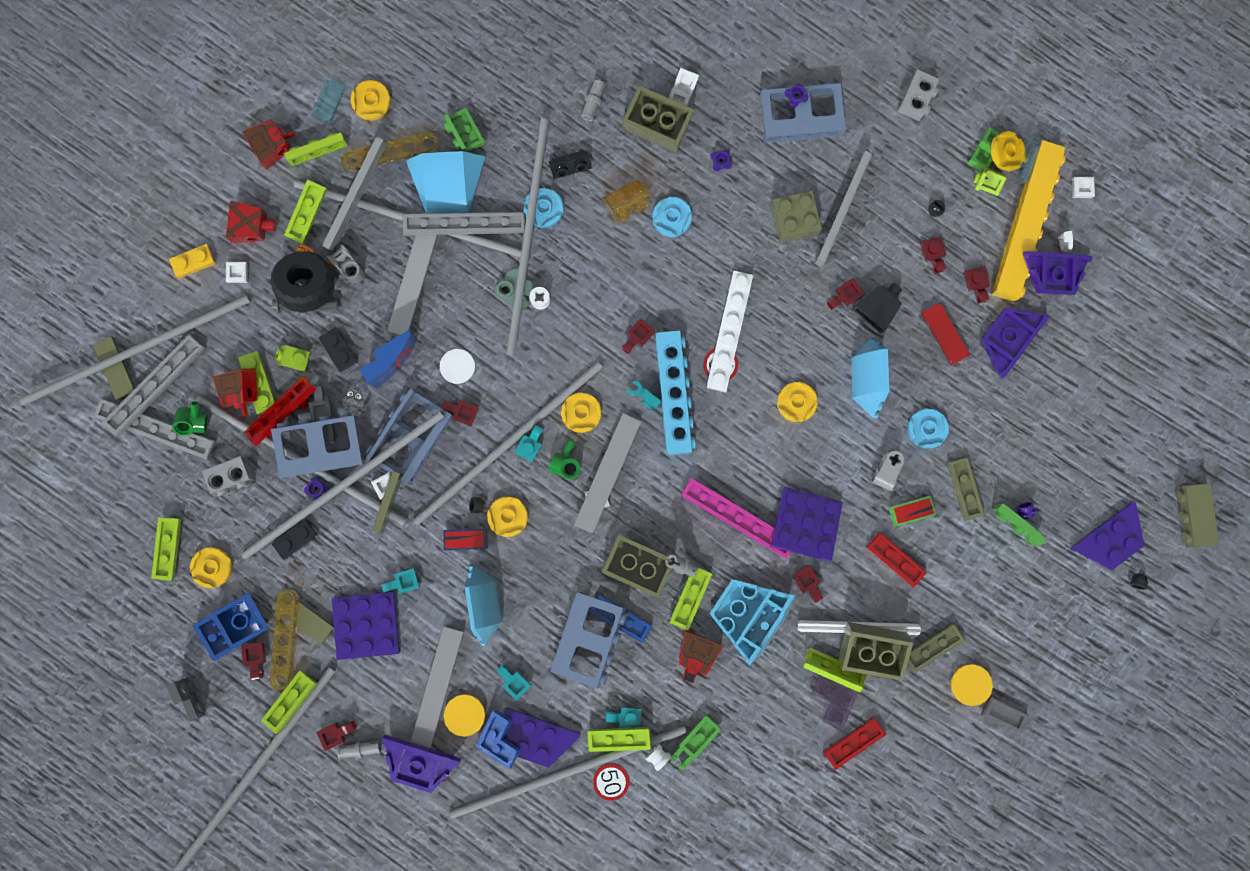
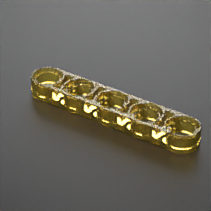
[341,132,439,171]
[270,589,298,691]

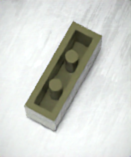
[1176,483,1219,547]

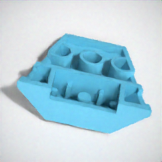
[406,151,486,213]
[851,338,889,418]
[465,564,503,646]
[710,579,795,666]

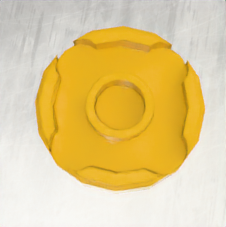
[350,80,391,121]
[991,131,1026,172]
[777,382,818,422]
[561,392,602,433]
[487,496,528,537]
[190,547,233,588]
[950,664,993,706]
[444,694,486,737]

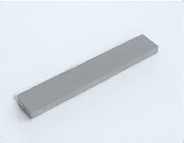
[322,137,387,252]
[815,151,872,266]
[402,212,525,235]
[387,235,438,335]
[101,334,206,437]
[94,398,216,460]
[574,413,641,533]
[411,626,464,749]

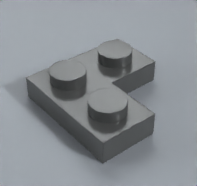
[166,678,205,722]

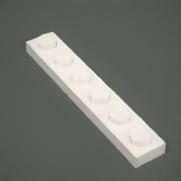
[706,271,753,393]

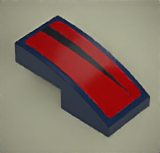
[443,529,488,550]

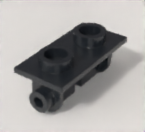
[549,150,592,179]

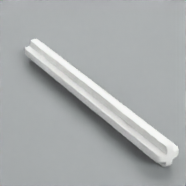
[797,620,921,635]

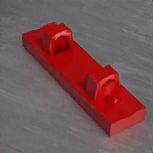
[244,376,316,446]

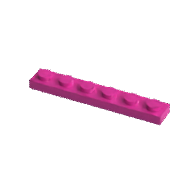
[681,478,791,559]

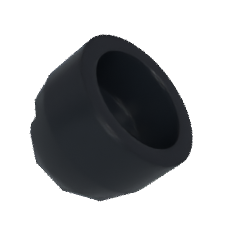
[928,200,945,217]
[469,497,486,514]
[1130,573,1148,590]

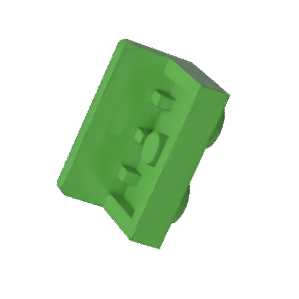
[443,107,485,153]

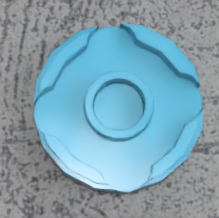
[524,188,564,228]
[652,196,692,237]
[907,408,949,449]

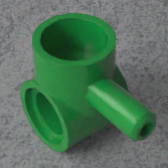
[172,401,207,436]
[548,440,581,480]

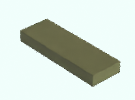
[92,336,135,400]
[947,457,985,521]
[373,471,403,533]
[272,591,334,644]
[908,622,965,673]

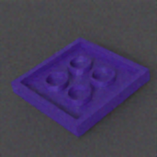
[771,487,843,562]
[332,592,400,660]

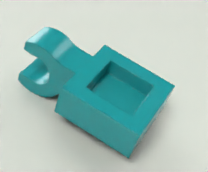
[626,380,662,410]
[514,425,544,462]
[381,568,420,594]
[496,664,531,701]
[605,706,642,728]

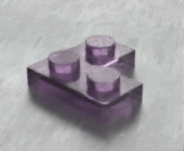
[811,675,858,730]

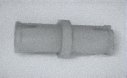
[581,79,606,122]
[665,555,698,577]
[337,740,382,759]

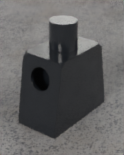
[853,283,902,334]

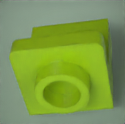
[973,167,1007,196]
[275,345,310,372]

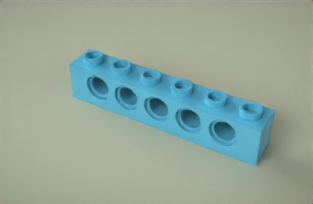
[655,331,695,456]

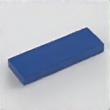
[589,594,652,643]

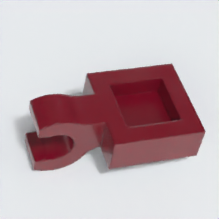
[920,236,947,274]
[964,266,990,304]
[827,278,865,310]
[622,318,656,355]
[441,400,479,427]
[792,565,823,603]
[241,642,266,680]
[316,721,357,751]

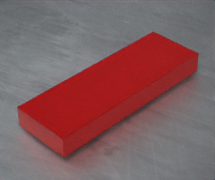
[921,303,970,365]
[866,532,927,588]
[823,716,886,770]

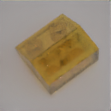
[602,179,650,223]

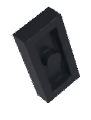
[319,327,358,372]
[272,519,318,560]

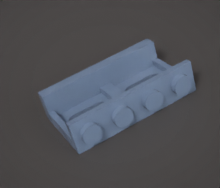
[759,81,846,143]
[366,389,453,485]
[271,412,365,478]
[550,592,628,688]

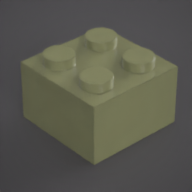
[770,191,822,244]

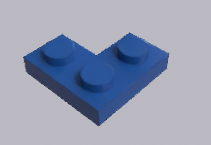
[476,710,521,769]

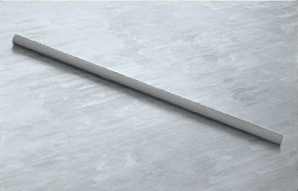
[506,118,549,356]
[294,180,522,258]
[18,295,250,406]
[412,362,603,526]
[196,395,408,526]
[241,411,445,560]
[174,666,336,871]
[450,726,687,819]

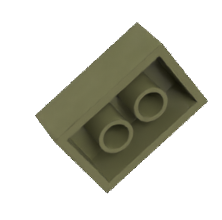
[622,85,694,153]
[601,535,672,598]
[838,622,913,681]

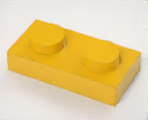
[169,244,216,279]

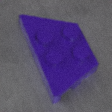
[1023,251,1092,295]
[980,307,1050,379]
[1070,502,1144,570]
[504,707,581,768]
[382,735,461,793]

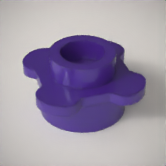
[785,84,809,107]
[710,150,732,172]
[304,477,329,500]
[1015,502,1039,519]

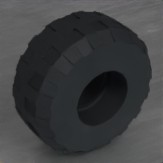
[270,251,335,313]

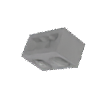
[897,70,939,121]
[202,456,255,497]

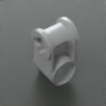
[326,244,364,283]
[871,451,904,491]

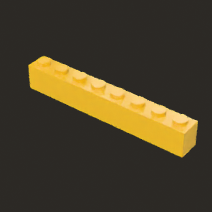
[991,140,1066,302]

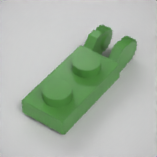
[992,504,1045,546]
[670,714,722,770]

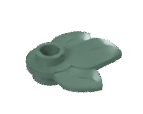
[495,269,536,309]

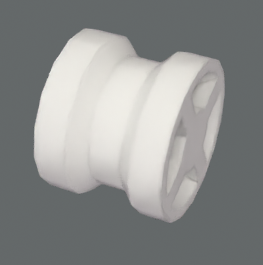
[529,287,550,310]
[645,744,671,771]

